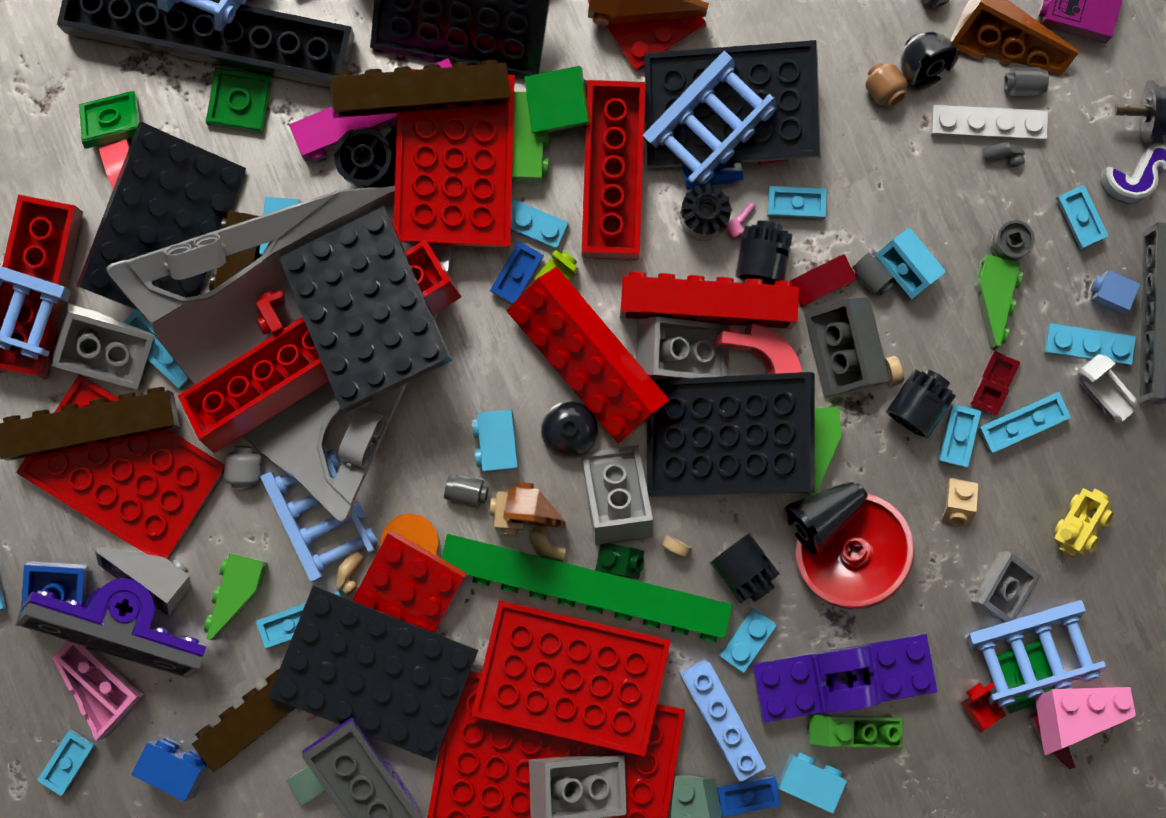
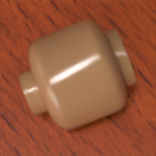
[865,63,908,107]

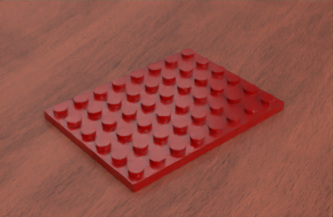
[427,671,685,818]

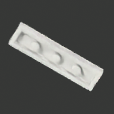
[931,105,1048,141]

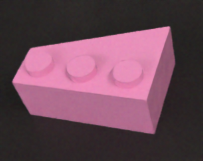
[52,641,144,741]
[1035,687,1136,756]

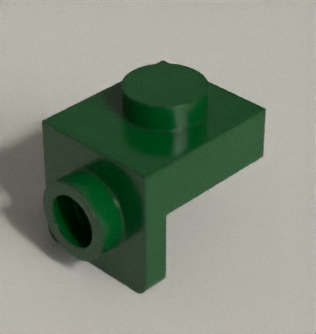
[595,543,644,579]

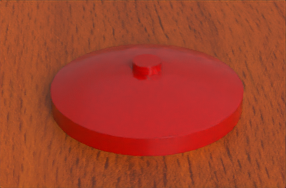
[796,494,915,609]

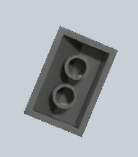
[804,297,890,397]

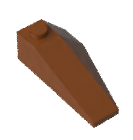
[588,0,709,26]
[950,0,1079,75]
[503,482,566,528]

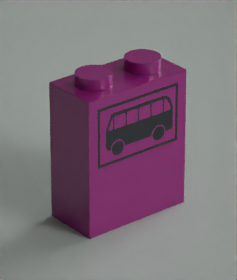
[1038,0,1122,44]

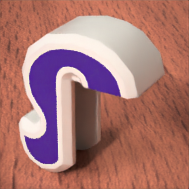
[1101,143,1166,203]
[1078,354,1138,423]

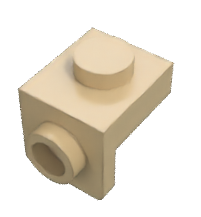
[941,478,979,527]
[490,492,524,535]

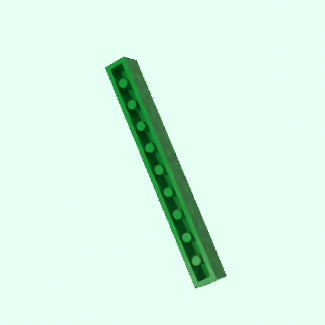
[441,534,733,643]

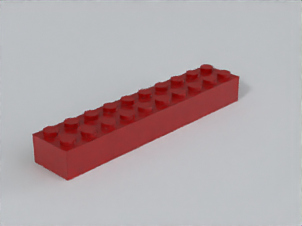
[178,239,462,454]

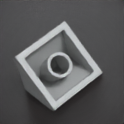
[971,551,1040,622]

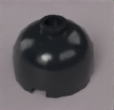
[900,31,959,89]
[334,127,393,187]
[541,401,598,459]

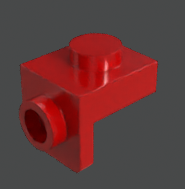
[256,290,285,337]
[960,682,1006,733]

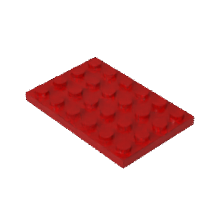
[393,69,515,248]
[16,374,224,560]
[471,600,671,757]

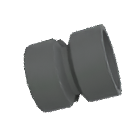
[989,220,1035,262]

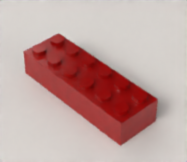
[581,80,646,259]
[0,194,83,379]
[506,267,669,444]
[620,271,799,329]

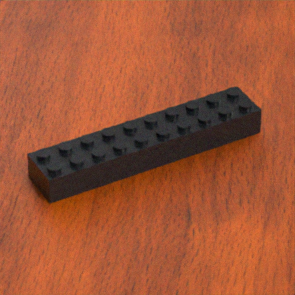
[57,0,355,88]

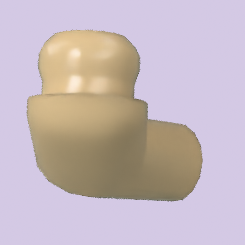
[529,525,566,562]
[335,551,364,595]

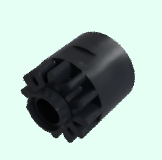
[679,183,732,241]
[735,220,793,285]
[886,369,956,439]
[709,533,780,603]

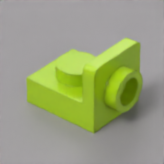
[534,250,578,282]

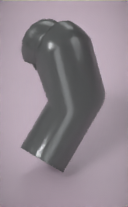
[982,142,1025,167]

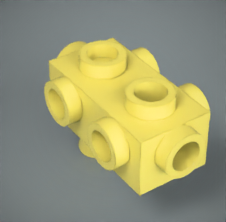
[1054,488,1114,558]

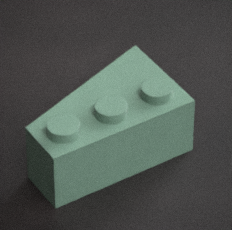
[671,775,723,818]

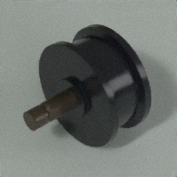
[1114,79,1166,143]

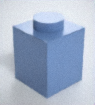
[1091,270,1141,314]

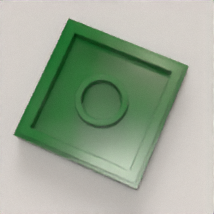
[524,66,590,135]
[205,67,273,133]
[79,91,140,149]
[996,639,1055,714]

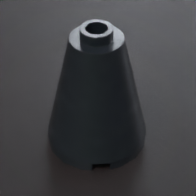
[784,481,868,555]

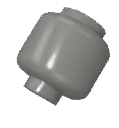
[224,446,262,489]

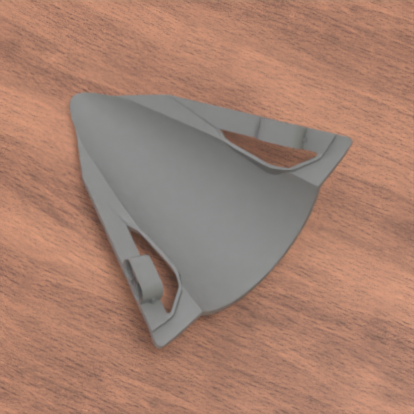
[107,186,453,522]

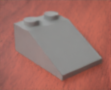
[51,304,154,390]
[636,316,730,379]
[582,445,653,545]
[95,547,190,616]
[529,755,626,818]

